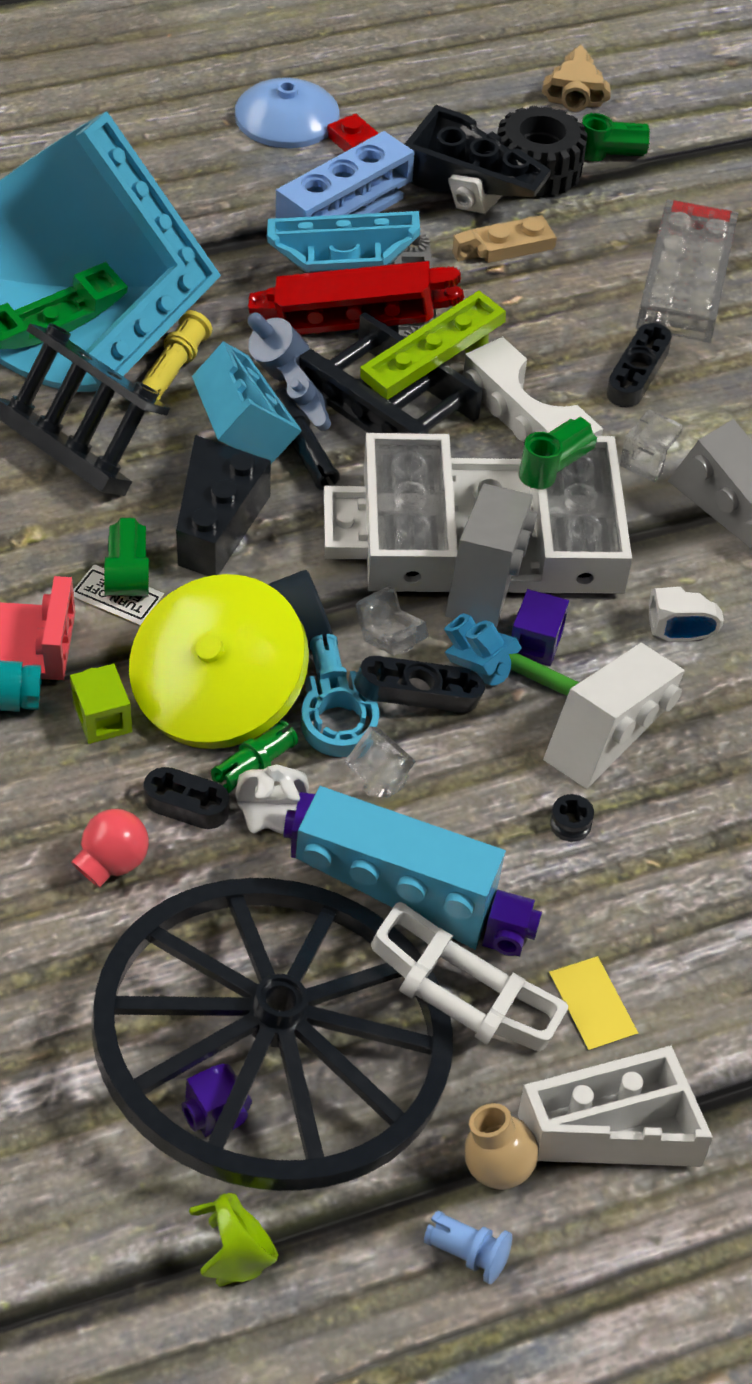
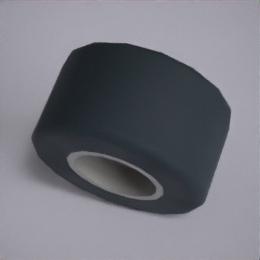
[268,570,333,653]

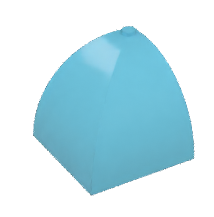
[0,111,221,392]

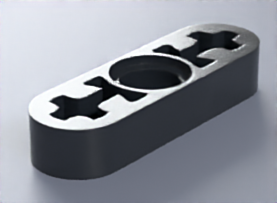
[607,323,672,407]
[354,656,485,713]

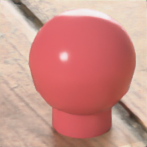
[71,809,149,888]

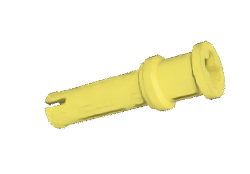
[141,310,213,400]

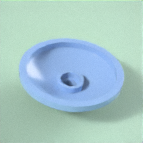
[235,78,339,148]

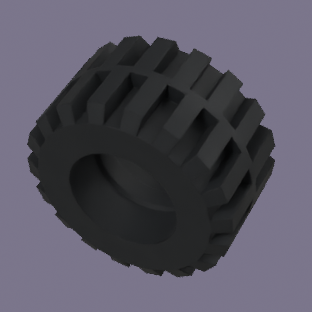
[497,106,587,196]

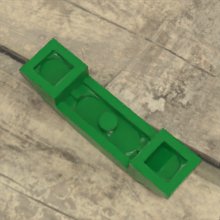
[0,262,128,349]

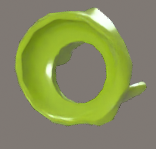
[189,1193,278,1287]

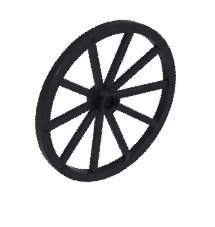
[91,878,453,1191]

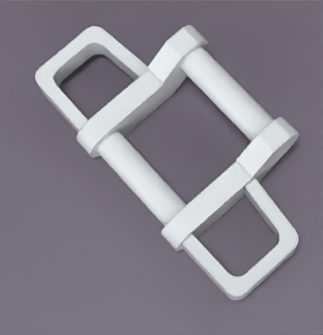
[371,902,568,1051]

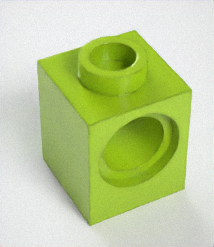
[70,664,133,744]

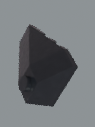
[404,105,551,197]

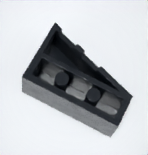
[176,435,271,576]

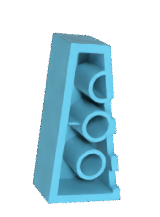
[296,786,506,950]

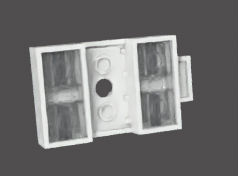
[323,433,632,593]

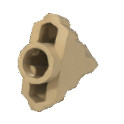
[542,45,611,112]

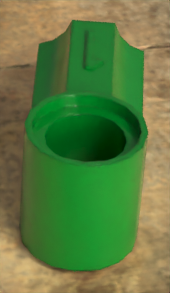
[582,113,650,161]
[518,416,597,489]
[104,518,149,597]

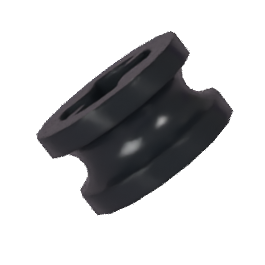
[550,794,594,842]

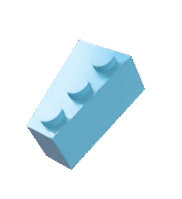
[192,341,302,464]

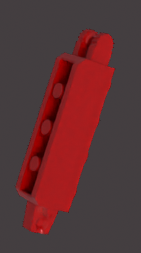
[248,261,464,335]

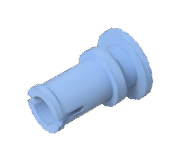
[424,1210,512,1285]

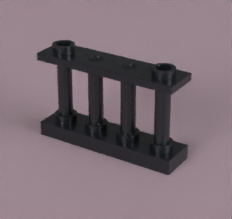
[299,312,483,434]
[0,323,171,496]

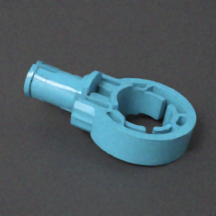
[300,634,379,757]

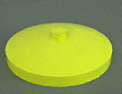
[129,574,309,749]

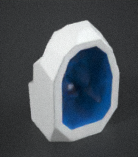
[649,586,724,642]

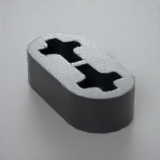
[143,767,230,829]

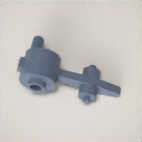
[248,313,331,431]

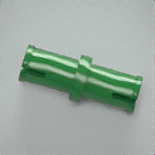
[211,720,298,793]

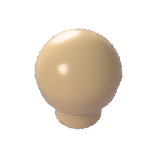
[465,1103,538,1190]

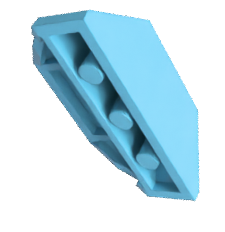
[267,211,420,273]

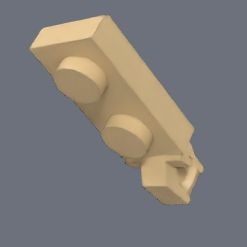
[452,215,557,263]

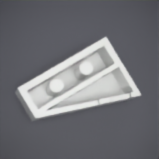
[543,643,685,789]
[518,1046,713,1167]

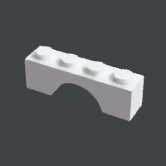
[463,337,603,443]

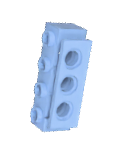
[276,131,414,218]

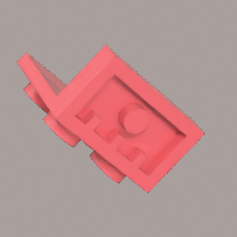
[0,576,76,680]

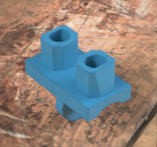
[444,613,522,686]

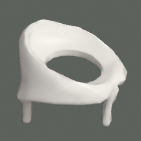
[236,765,309,834]

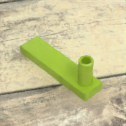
[360,290,506,400]

